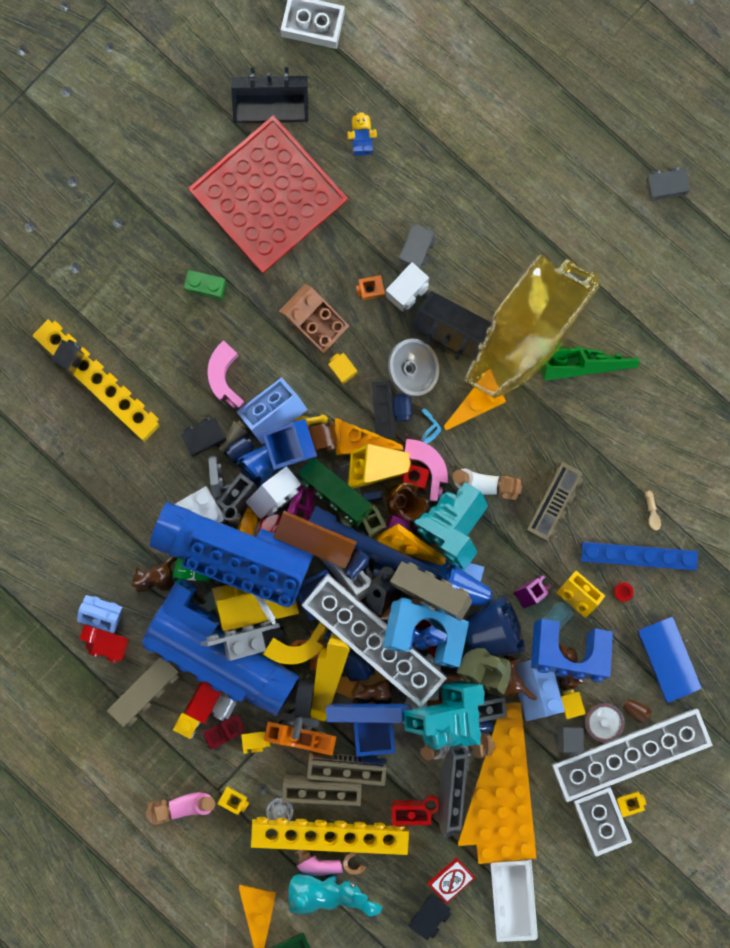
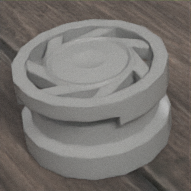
[266,798,294,821]

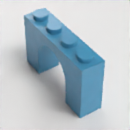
[383,598,469,668]

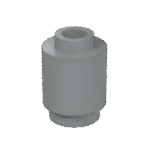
[212,692,237,721]

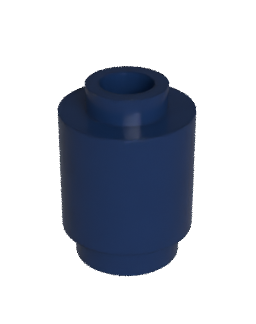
[393,393,413,422]
[226,437,255,463]

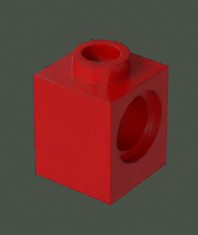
[400,465,429,490]

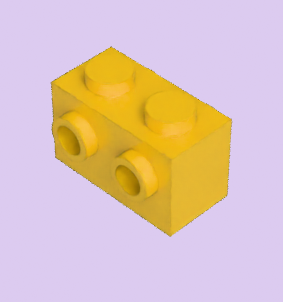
[556,571,605,618]

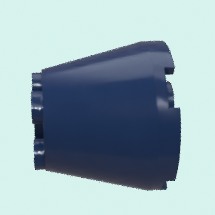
[465,596,525,655]

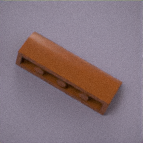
[273,511,357,568]

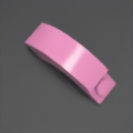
[208,340,245,409]
[405,439,448,502]

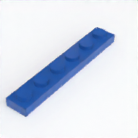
[581,542,698,571]

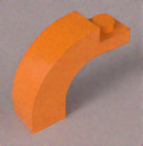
[264,722,337,756]

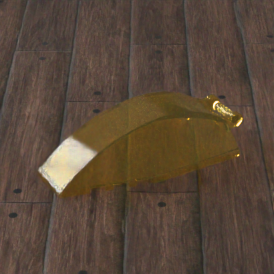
[464,254,601,398]

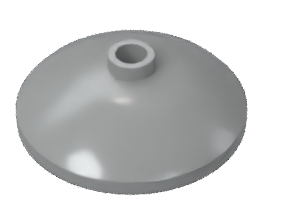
[388,339,439,396]

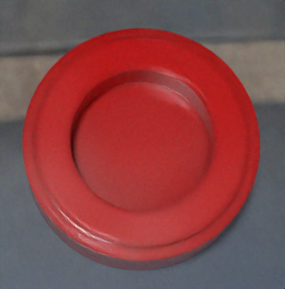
[614,582,634,602]

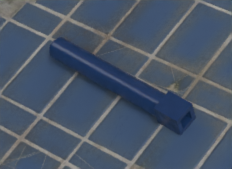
[308,507,441,580]

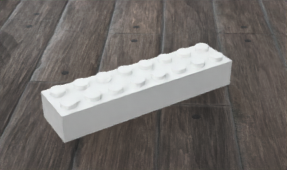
[302,573,447,708]
[551,708,713,802]

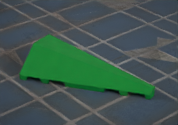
[538,340,639,381]

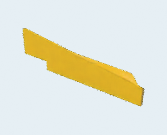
[310,633,350,721]

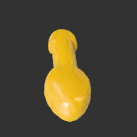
[292,415,328,427]

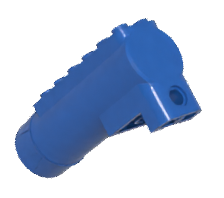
[149,502,314,607]
[142,579,300,717]

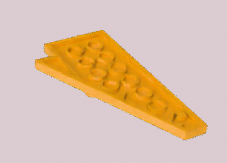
[458,702,537,864]

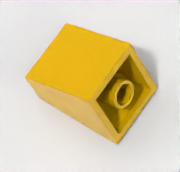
[348,444,410,489]

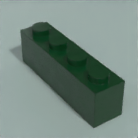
[298,457,373,527]

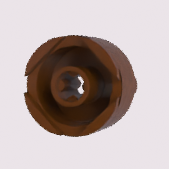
[308,421,339,453]

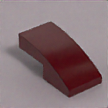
[202,715,247,750]

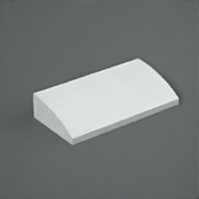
[491,859,538,942]

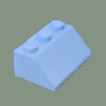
[237,377,308,444]
[516,660,565,721]

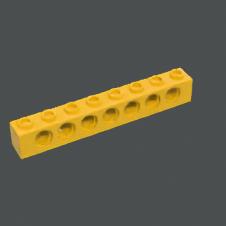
[32,319,160,442]
[251,817,409,855]

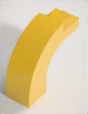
[263,622,328,664]

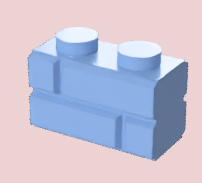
[77,595,123,634]

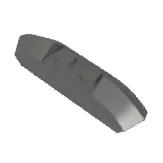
[438,745,468,838]

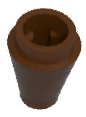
[623,698,653,724]

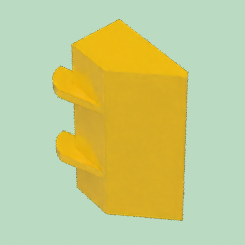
[212,585,299,632]

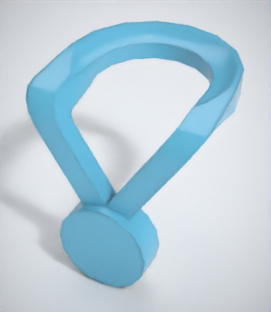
[421,408,441,444]

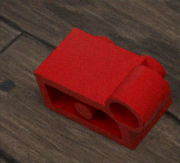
[79,624,130,663]
[392,794,439,825]

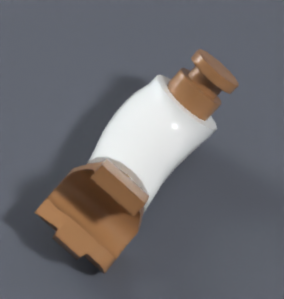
[453,469,522,500]
[421,733,495,761]

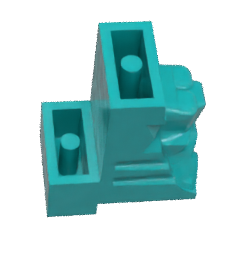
[414,482,488,571]
[403,680,485,750]

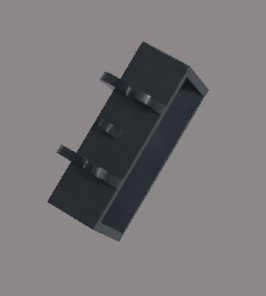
[231,67,309,123]
[411,291,498,363]

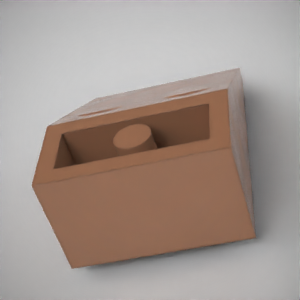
[279,284,349,353]

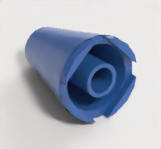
[236,445,277,489]
[440,564,493,607]

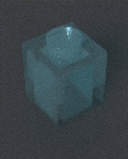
[543,601,574,630]

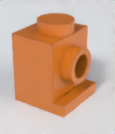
[356,275,385,301]

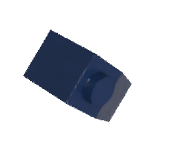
[324,629,375,681]

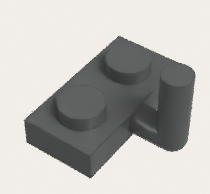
[208,456,231,498]
[280,712,320,740]

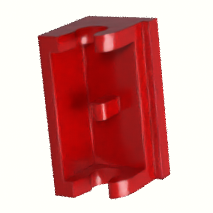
[184,681,222,724]

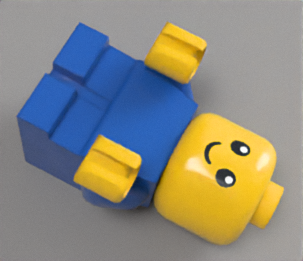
[347,112,377,156]

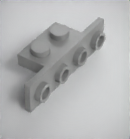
[200,621,279,661]

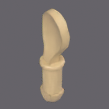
[645,490,661,531]

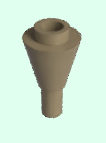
[219,420,249,453]

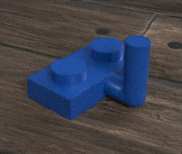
[409,626,447,650]

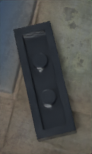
[372,381,395,439]

